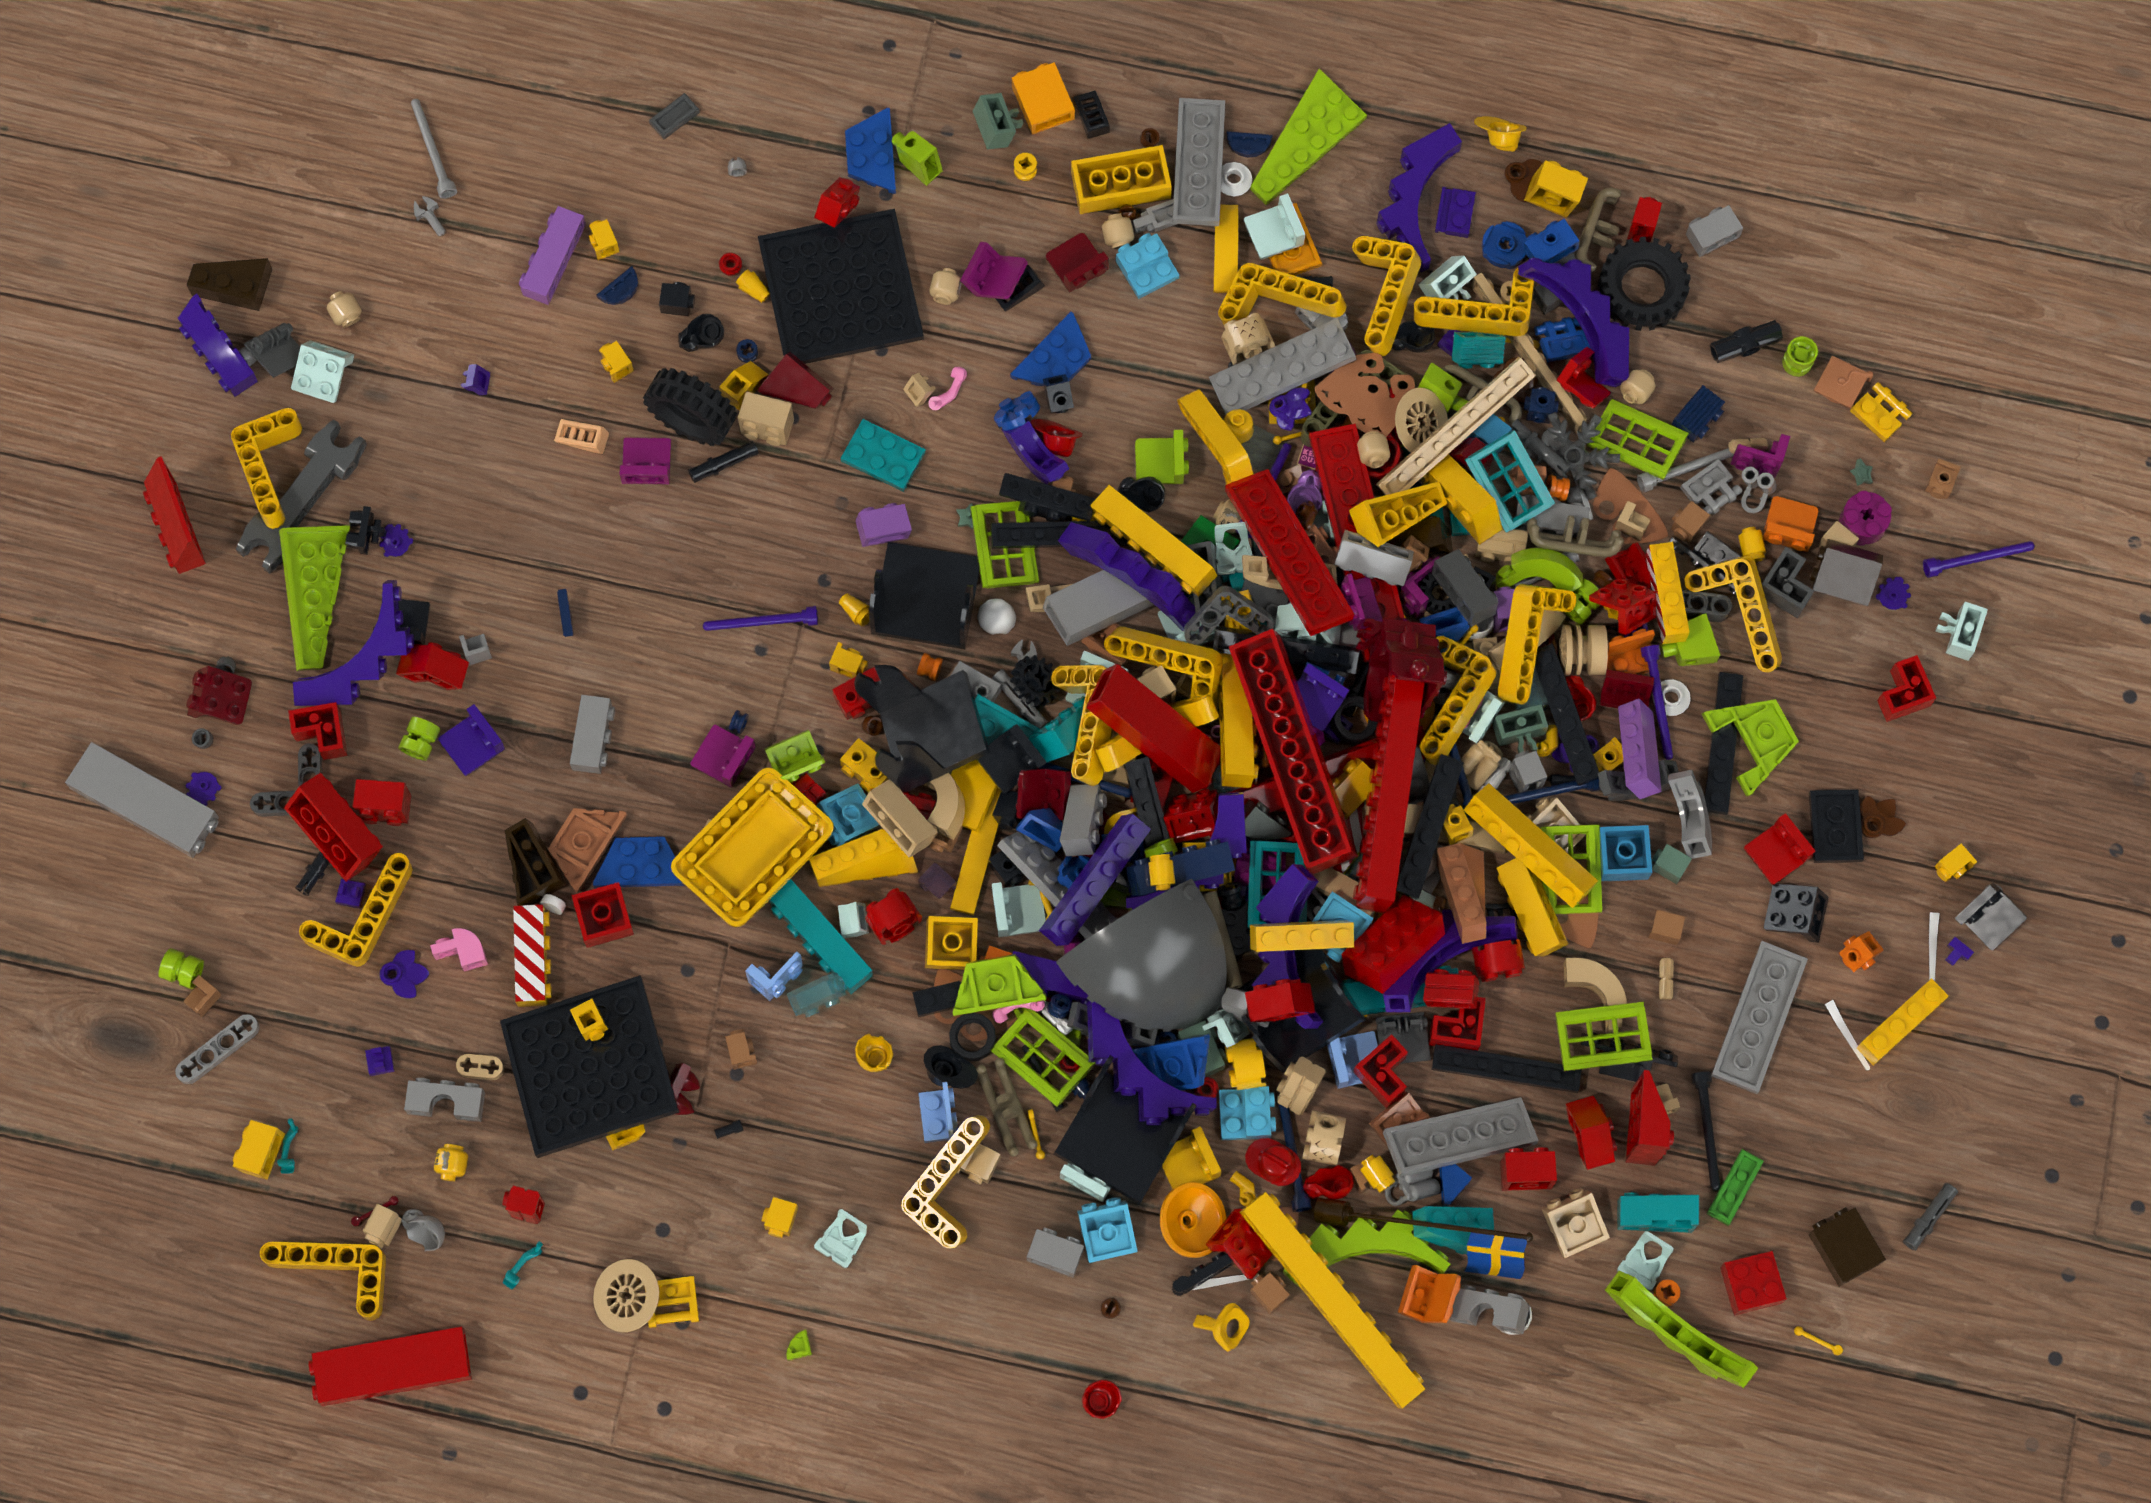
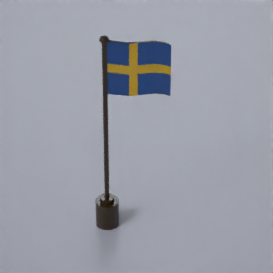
[1314,1198,1533,1279]

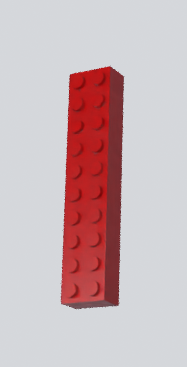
[1229,629,1358,874]
[1353,674,1425,913]

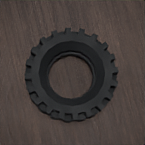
[1598,237,1691,331]
[643,368,737,446]

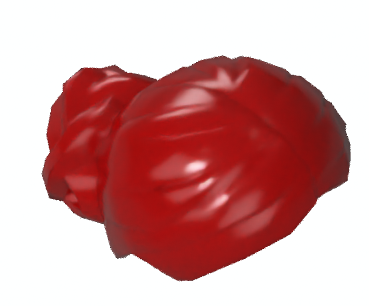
[1566,676,1596,721]
[1303,1165,1354,1200]

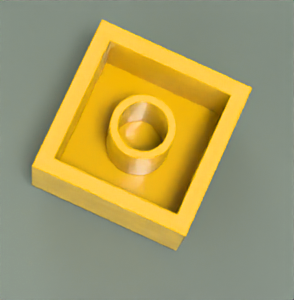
[1524,160,1588,218]
[925,916,978,970]

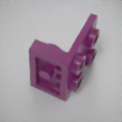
[1730,434,1791,478]
[620,438,671,484]
[1340,574,1383,631]
[690,725,756,788]

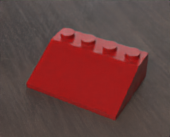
[143,456,206,574]
[1625,1070,1674,1166]

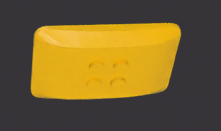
[671,768,834,927]

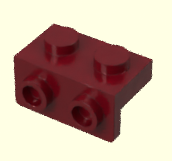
[1600,669,1654,709]

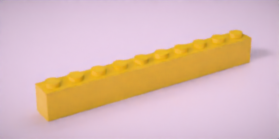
[1240,1192,1425,1408]

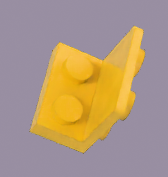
[1162,1126,1221,1189]

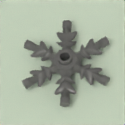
[1525,412,1620,500]

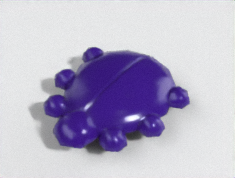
[379,524,413,557]
[1876,577,1911,610]
[186,772,222,806]

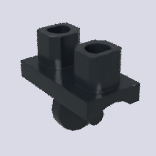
[346,506,387,555]

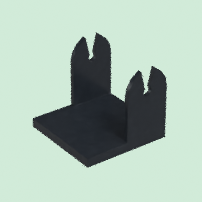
[869,542,980,650]
[854,665,990,793]
[1238,949,1366,1073]
[1053,1055,1197,1205]

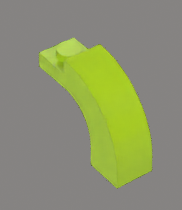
[1496,548,1583,591]

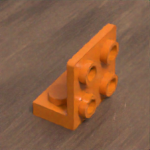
[1607,629,1655,675]

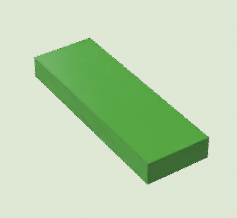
[1706,1149,1764,1226]

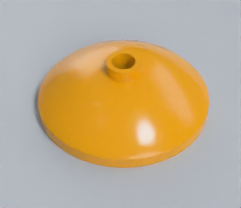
[1160,1182,1226,1258]

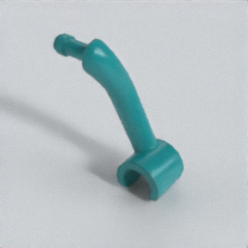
[277,1118,299,1174]
[503,1241,543,1290]

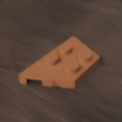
[548,808,627,893]

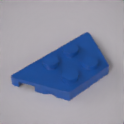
[845,108,896,194]
[1010,312,1091,386]
[593,837,684,888]
[1132,1034,1210,1091]

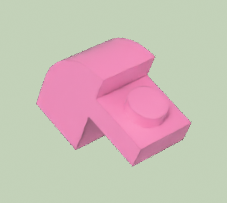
[430,928,488,971]

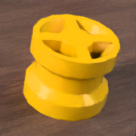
[1014,153,1037,181]

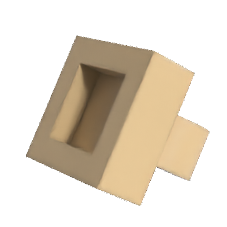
[903,373,935,407]

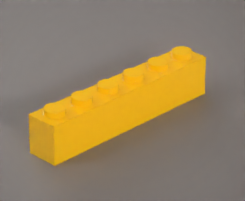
[1090,485,1218,597]
[1219,653,1258,788]
[1463,783,1598,908]

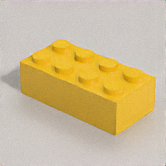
[1071,145,1172,214]

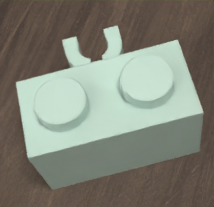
[1418,256,1477,300]
[1935,602,1988,661]

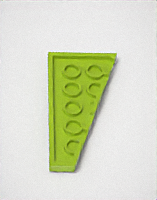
[1250,69,1367,205]
[279,525,350,671]

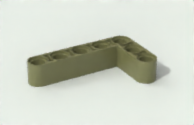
[1301,350,1416,447]

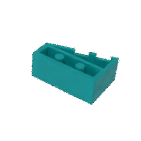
[1028,696,1085,763]
[1617,1192,1699,1233]
[1412,1206,1494,1255]

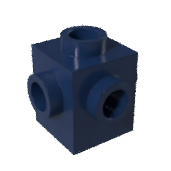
[1524,387,1559,424]

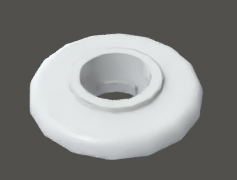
[1221,162,1252,197]
[1652,679,1691,716]

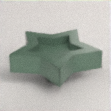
[1850,458,1873,486]
[956,503,973,529]

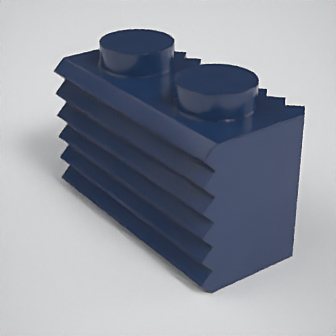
[1671,385,1725,443]

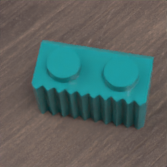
[1452,332,1506,369]

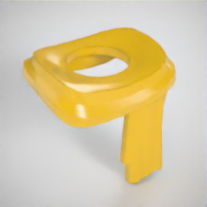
[1193,1303,1250,1352]

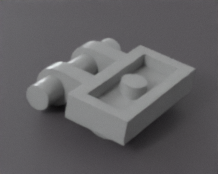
[1680,459,1742,515]

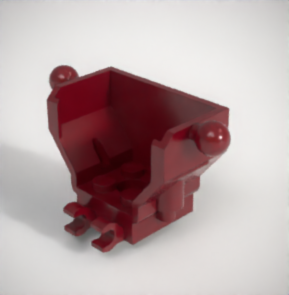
[1356,618,1447,723]

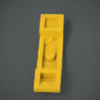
[1213,204,1238,293]

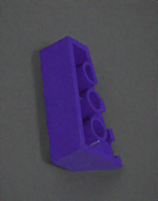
[178,294,258,397]

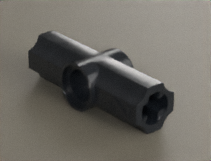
[1710,320,1783,363]

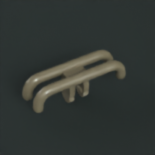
[1574,187,1621,276]
[1441,364,1522,424]
[1527,515,1624,557]
[976,1058,1037,1157]

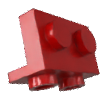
[1605,542,1652,590]

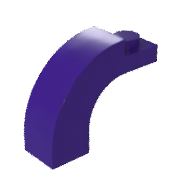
[1001,419,1069,484]

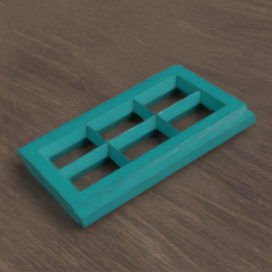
[1464,430,1555,533]
[1247,841,1307,928]

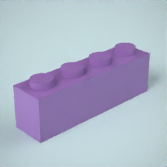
[519,206,586,305]
[1618,699,1662,799]

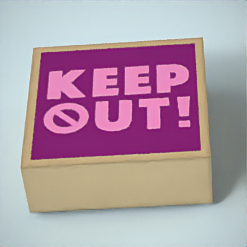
[1296,444,1316,471]

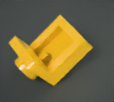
[606,1124,645,1150]

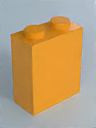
[1012,62,1075,135]

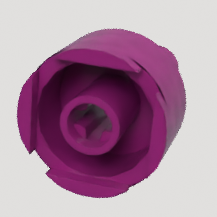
[1839,491,1892,546]

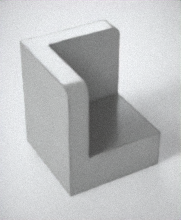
[459,634,492,666]

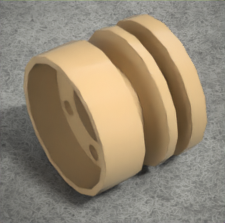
[1559,625,1608,675]

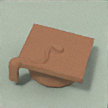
[1814,356,1873,409]

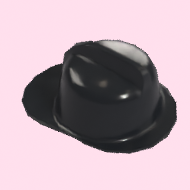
[923,1045,978,1089]

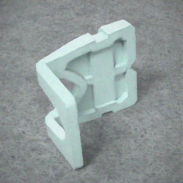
[1215,522,1253,575]
[814,1209,867,1268]
[1617,1231,1674,1291]

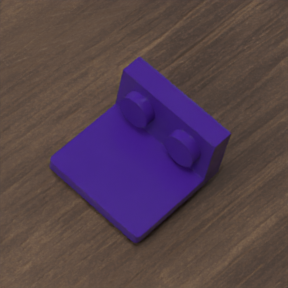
[1297,663,1349,731]
[438,704,505,776]

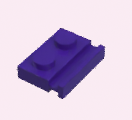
[1435,187,1476,238]

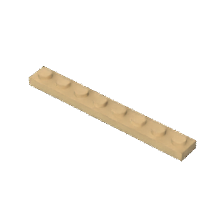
[1471,272,1587,434]
[1376,357,1536,495]

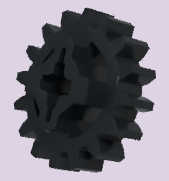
[1010,655,1061,707]

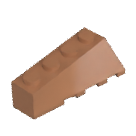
[1436,843,1486,944]

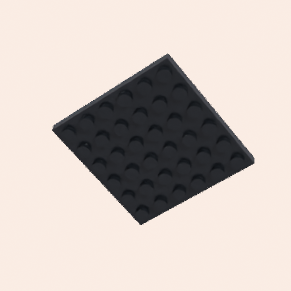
[758,208,924,364]
[500,975,680,1158]

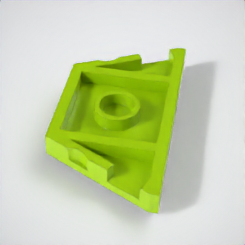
[953,954,1047,1016]

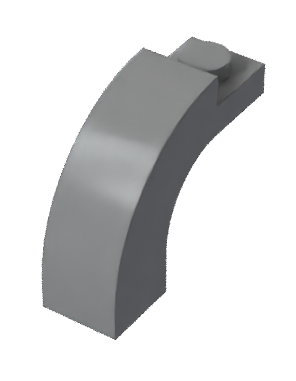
[1668,769,1712,859]

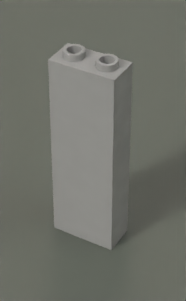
[1043,552,1184,646]
[65,742,219,858]

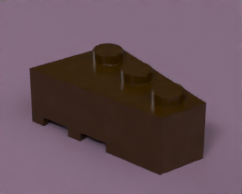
[187,258,272,311]
[1386,516,1453,559]
[504,818,566,906]

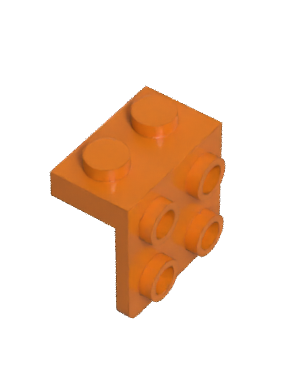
[1763,496,1818,552]
[1398,1265,1461,1323]

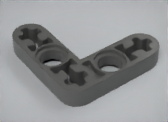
[1184,586,1274,645]
[250,743,322,817]

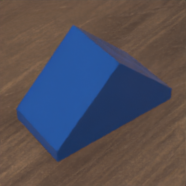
[1420,607,1470,642]
[1016,808,1063,852]
[1439,1164,1472,1207]

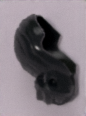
[678,314,725,352]
[1392,320,1435,353]
[1118,476,1165,513]

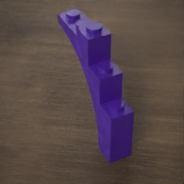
[1376,123,1462,273]
[1518,258,1629,388]
[1058,522,1196,632]
[293,580,414,706]
[1126,792,1247,910]
[1252,864,1323,1029]
[1383,910,1518,1012]
[1087,1001,1217,1125]

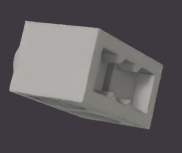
[1509,750,1547,793]

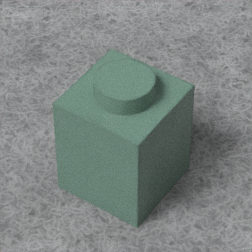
[1651,844,1692,885]

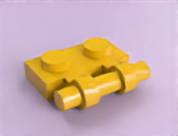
[1850,382,1913,443]

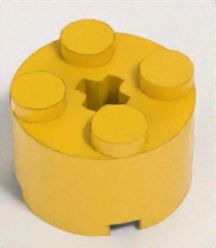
[1225,1038,1266,1090]

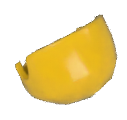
[855,1034,893,1072]

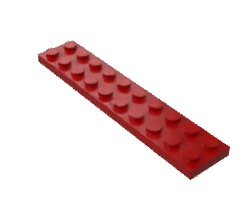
[1308,423,1405,662]

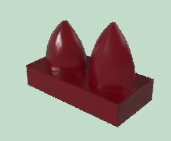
[670,1063,700,1115]

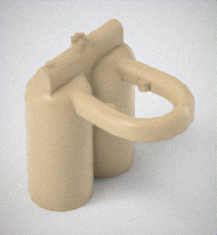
[1461,740,1503,790]

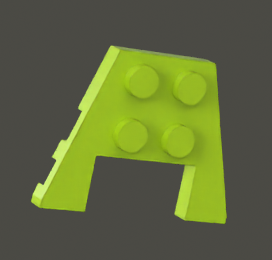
[1701,699,1799,796]

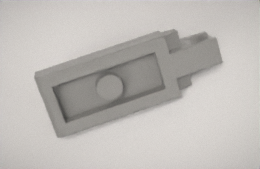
[1132,199,1177,234]

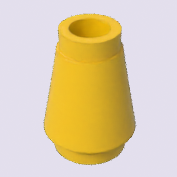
[736,269,770,303]
[839,593,870,627]

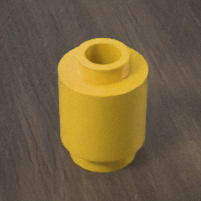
[1738,527,1766,563]
[1148,854,1175,891]
[1360,1154,1396,1193]

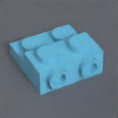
[1116,233,1179,299]
[817,783,881,847]
[1312,891,1373,962]
[1219,1086,1276,1140]
[1077,1197,1138,1263]

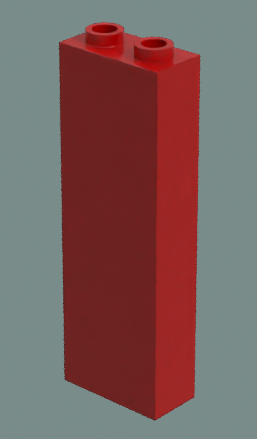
[1086,664,1221,793]
[309,1327,472,1406]

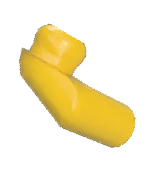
[1536,725,1559,757]
[1229,1171,1256,1206]

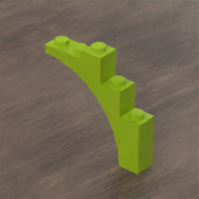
[1283,1210,1451,1286]
[1605,1271,1758,1388]

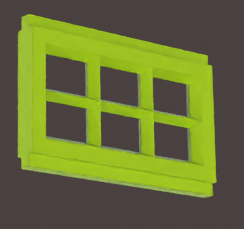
[1587,399,1689,480]
[970,501,1039,588]
[1540,824,1602,914]
[1555,1002,1653,1071]
[991,1009,1096,1107]

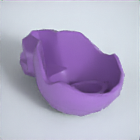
[1286,469,1322,514]

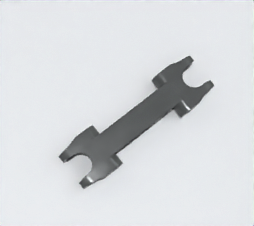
[236,420,367,574]

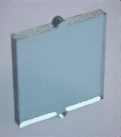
[1241,425,1287,472]

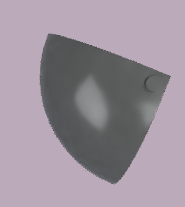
[1056,879,1227,1032]

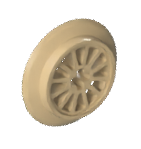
[1395,388,1448,452]
[593,1259,659,1332]

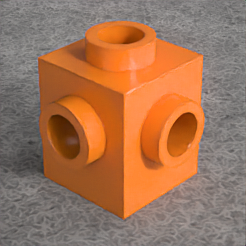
[1839,931,1884,972]

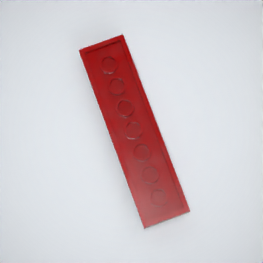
[1225,469,1354,636]

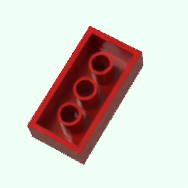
[284,772,383,882]
[1341,895,1445,994]

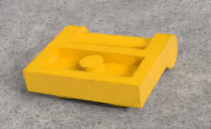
[645,1276,699,1328]

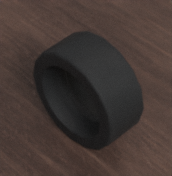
[1330,695,1378,744]
[949,1013,996,1062]

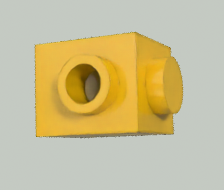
[761,1197,798,1238]

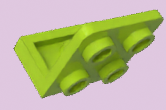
[1135,430,1189,484]
[764,730,825,782]

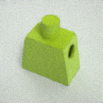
[891,131,943,186]
[1418,362,1469,413]
[1659,613,1720,666]

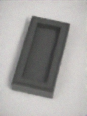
[649,93,700,140]

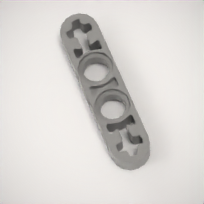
[175,1014,260,1084]

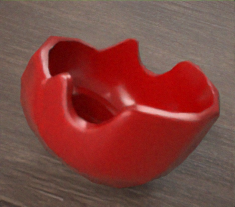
[1082,1380,1122,1419]

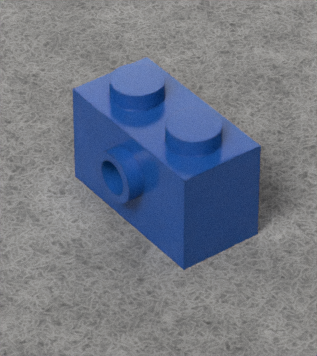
[1524,219,1579,264]

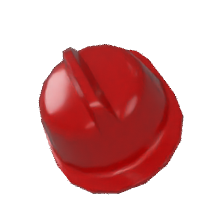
[1030,419,1083,457]
[1245,1138,1301,1186]

